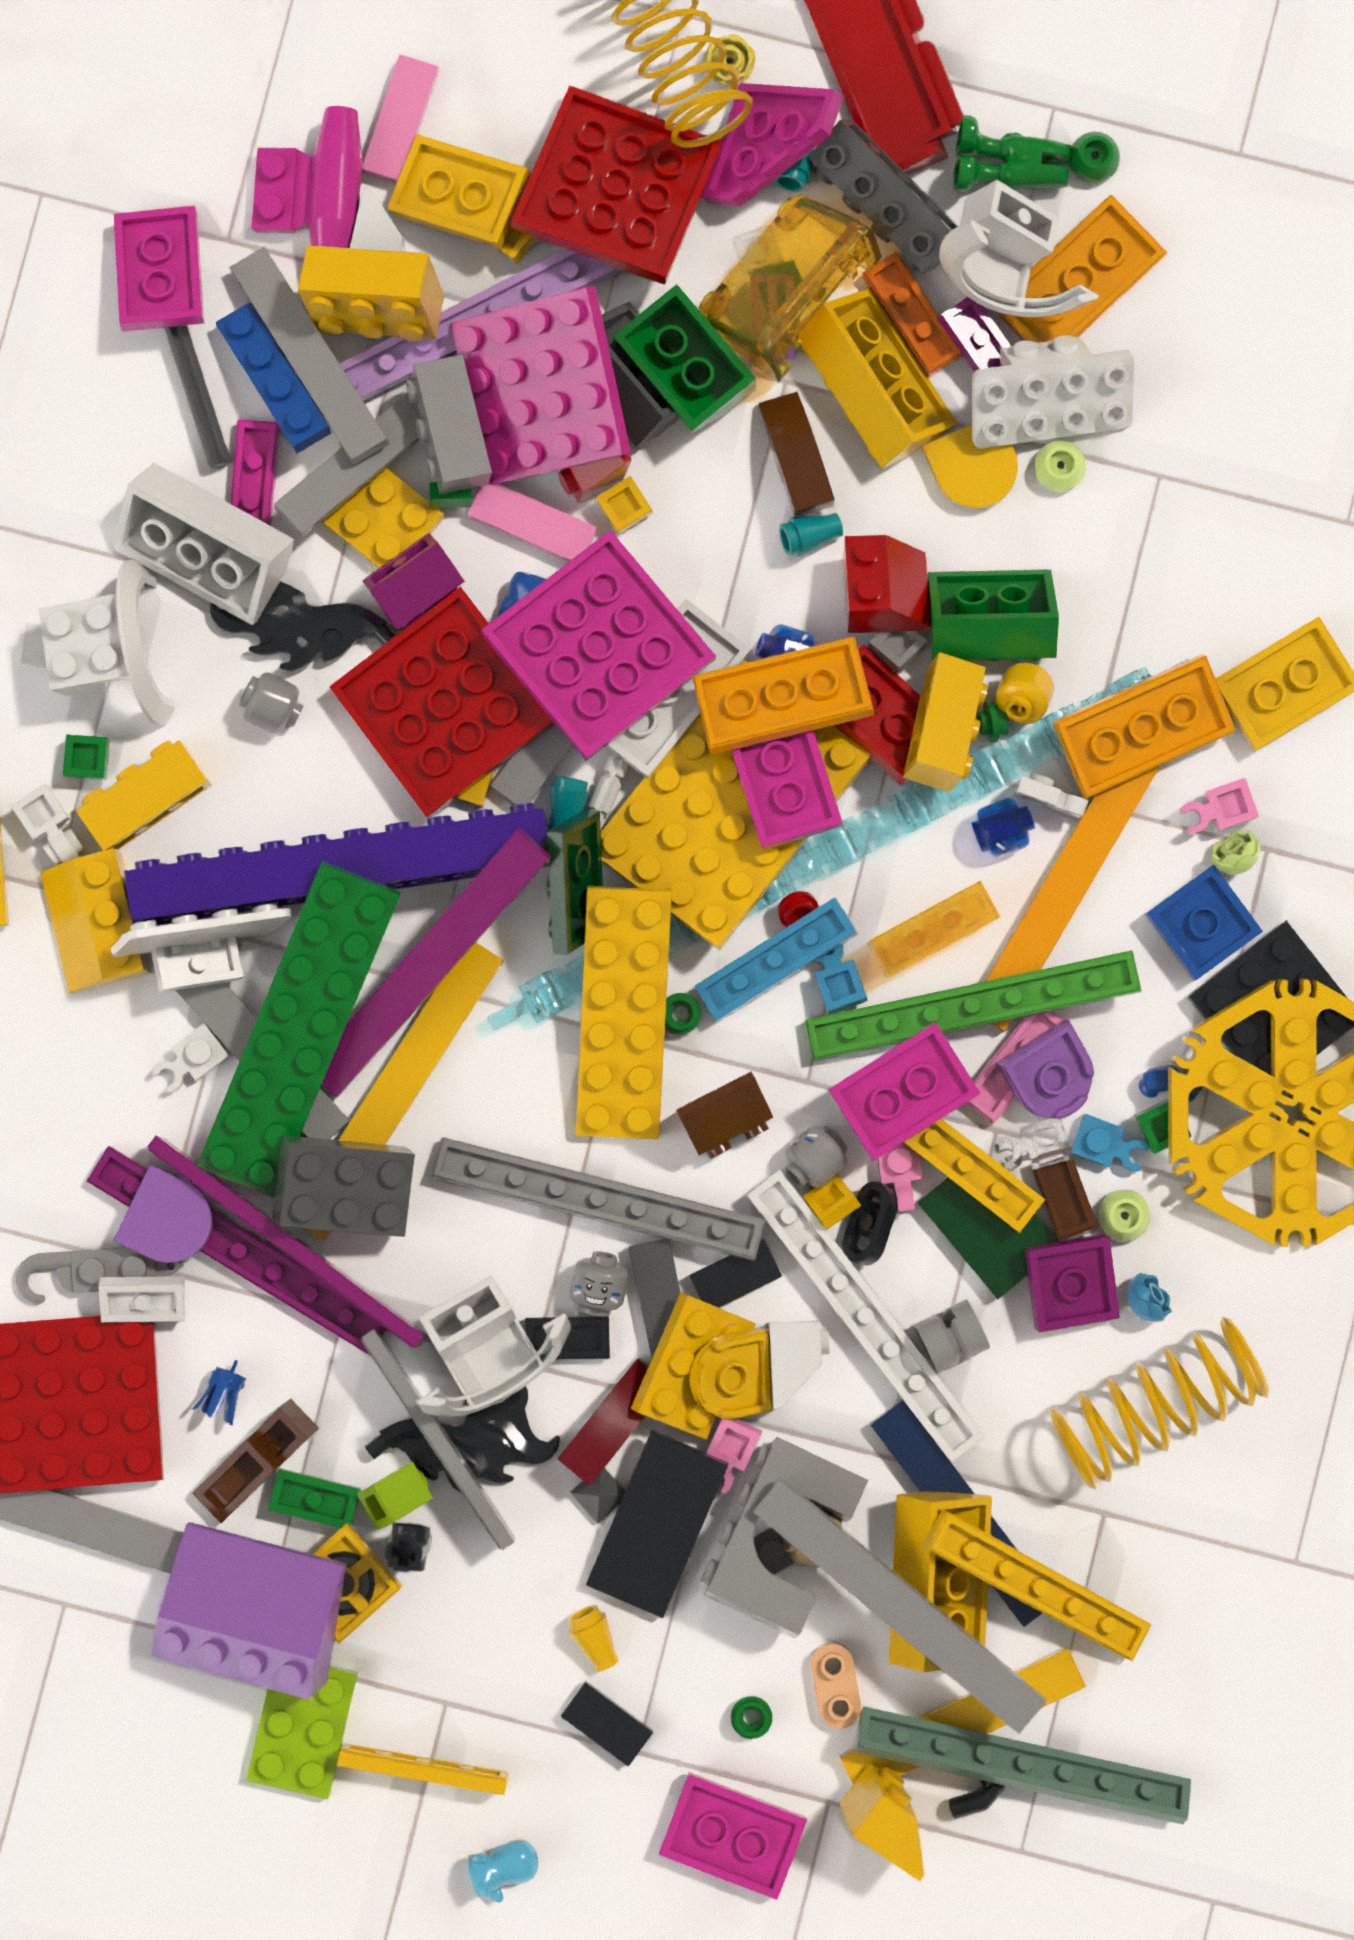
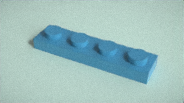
[694,897,859,1022]

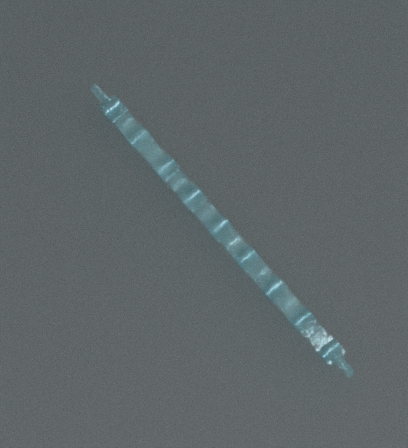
[487,659,1189,1031]

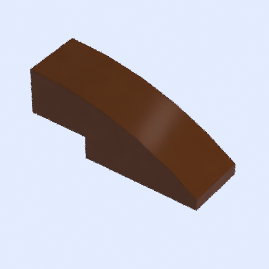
[758,391,835,517]
[192,1398,319,1523]

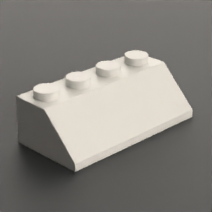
[113,462,295,625]

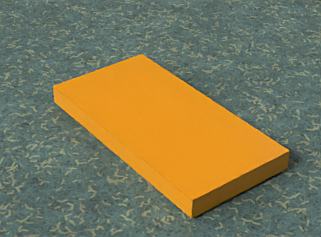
[993,194,1168,343]
[692,636,874,755]
[1052,654,1236,799]

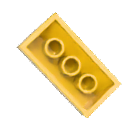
[793,288,958,469]
[889,1491,992,1673]

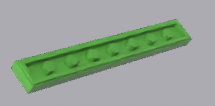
[805,950,1142,1062]

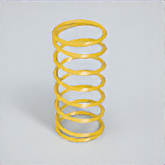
[611,0,753,148]
[1049,1317,1269,1490]

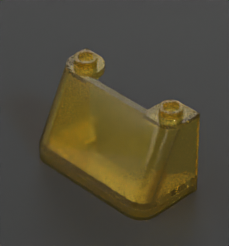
[699,194,882,383]

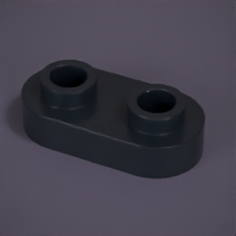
[842,1181,898,1266]

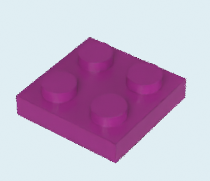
[1024,1234,1120,1333]

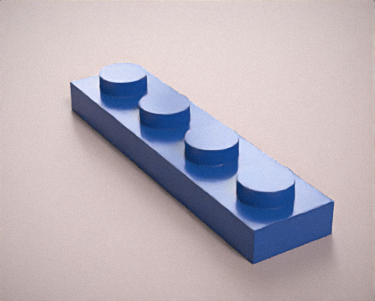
[215,302,332,454]

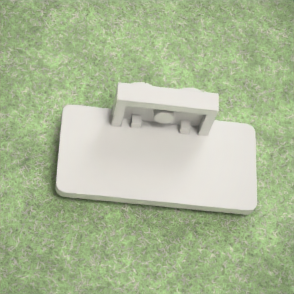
[972,335,1134,449]
[111,903,292,993]

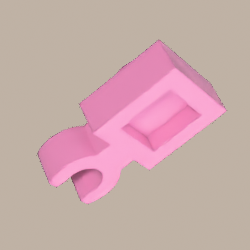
[1179,778,1259,835]
[706,1418,762,1494]

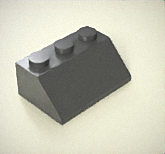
[602,302,680,448]

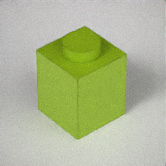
[357,1461,433,1530]

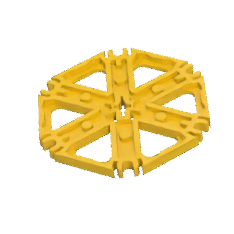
[1168,979,1354,1247]

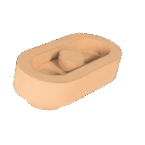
[811,1642,861,1729]

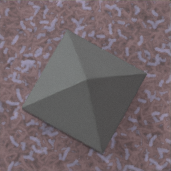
[570,1468,625,1524]

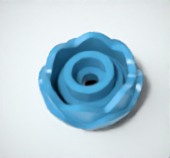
[1126,1273,1172,1323]

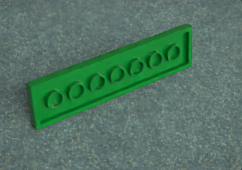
[197,860,401,1198]

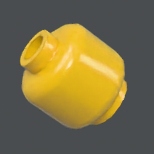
[995,662,1054,725]

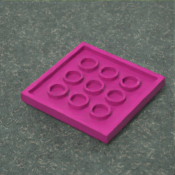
[451,286,631,485]
[481,530,716,762]

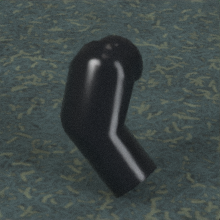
[949,1779,1005,1819]

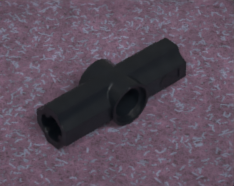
[384,1522,432,1573]

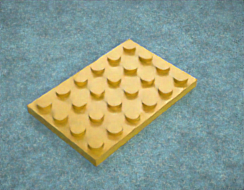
[601,659,871,951]

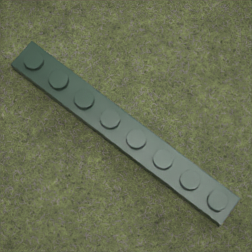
[855,1706,1191,1825]

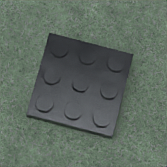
[1186,920,1354,1075]

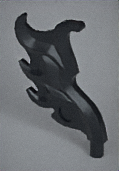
[210,581,396,672]
[364,1386,560,1494]

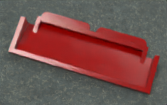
[804,0,964,175]

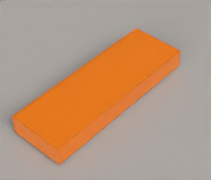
[862,251,963,378]

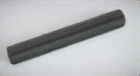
[164,325,230,468]

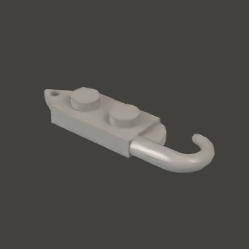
[15,1248,184,1303]

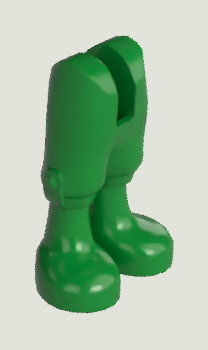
[953,115,1071,192]

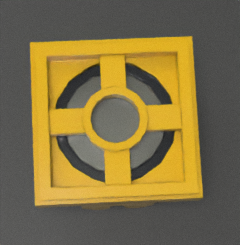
[312,1523,404,1644]

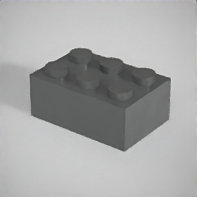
[273,1135,415,1237]

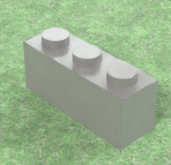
[406,354,492,494]

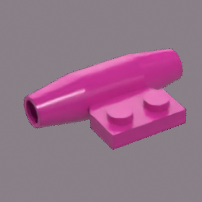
[251,106,363,248]

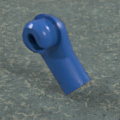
[1138,1065,1203,1102]

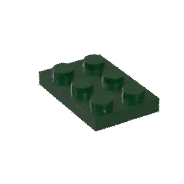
[544,809,603,955]

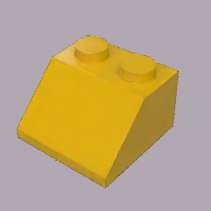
[839,1763,925,1882]

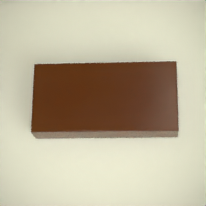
[1030,1150,1098,1242]

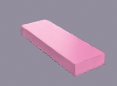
[362,54,439,183]
[468,483,597,562]
[966,1011,1063,1124]

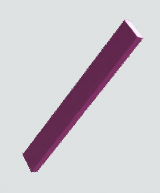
[321,828,552,1098]
[147,1135,429,1348]
[87,1146,387,1355]

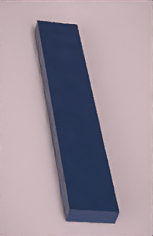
[870,1399,1042,1627]

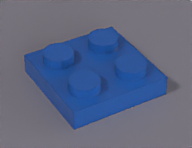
[1145,864,1263,981]

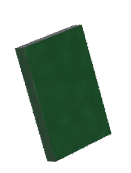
[917,1177,1057,1300]

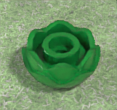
[1070,131,1120,183]

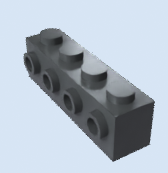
[808,119,958,273]

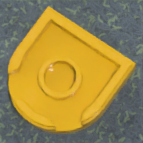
[921,424,1018,510]
[690,1327,772,1419]

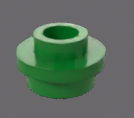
[977,701,1008,743]
[665,993,701,1035]
[730,1696,773,1739]

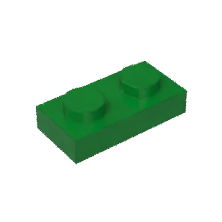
[268,1468,361,1528]

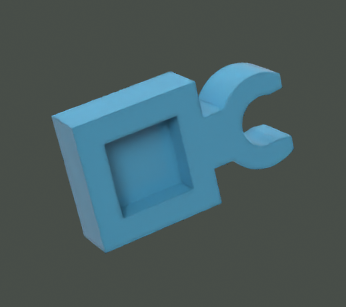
[814,944,868,1015]
[1070,1114,1149,1171]

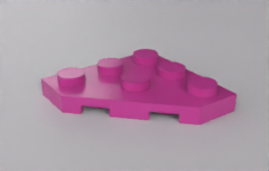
[702,83,844,207]

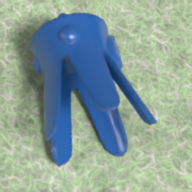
[192,1360,247,1426]

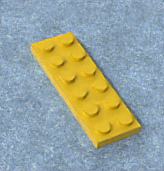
[576,886,672,1140]

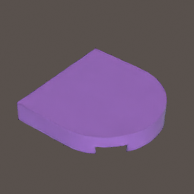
[996,1019,1094,1119]
[113,1165,213,1263]

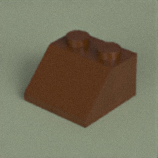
[676,1071,774,1159]

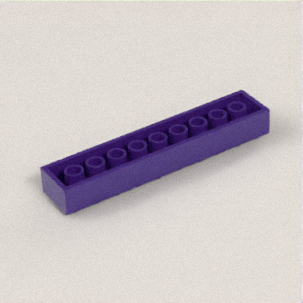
[124,803,549,925]

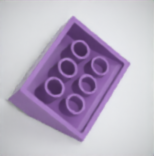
[151,1522,346,1700]

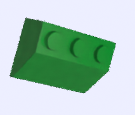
[613,284,756,433]
[928,569,1059,661]

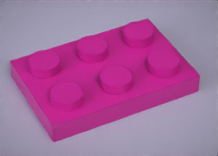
[113,205,205,332]
[731,730,843,851]
[828,1022,981,1161]
[659,1772,807,1900]

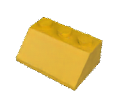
[40,848,151,993]

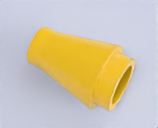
[567,1605,619,1672]

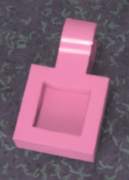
[877,1143,923,1213]

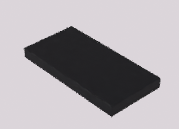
[586,1430,729,1618]

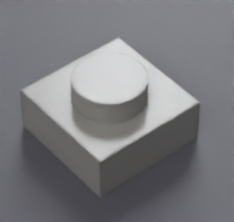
[868,631,928,675]

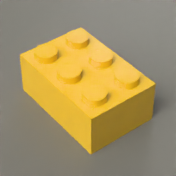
[298,245,444,341]

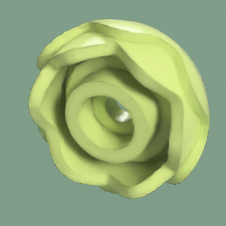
[1035,440,1086,493]
[1210,830,1261,875]
[1098,1190,1151,1242]

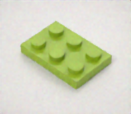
[246,1666,359,1799]

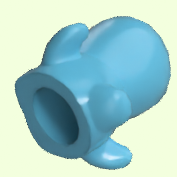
[468,1839,539,1903]

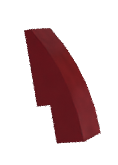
[557,1358,648,1486]

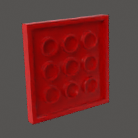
[510,85,723,285]
[329,586,555,818]
[0,1316,165,1494]

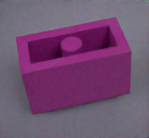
[362,533,465,630]

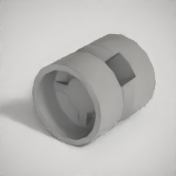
[913,1299,990,1374]

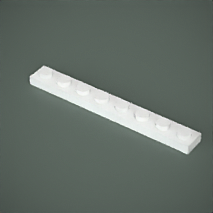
[747,1169,984,1463]

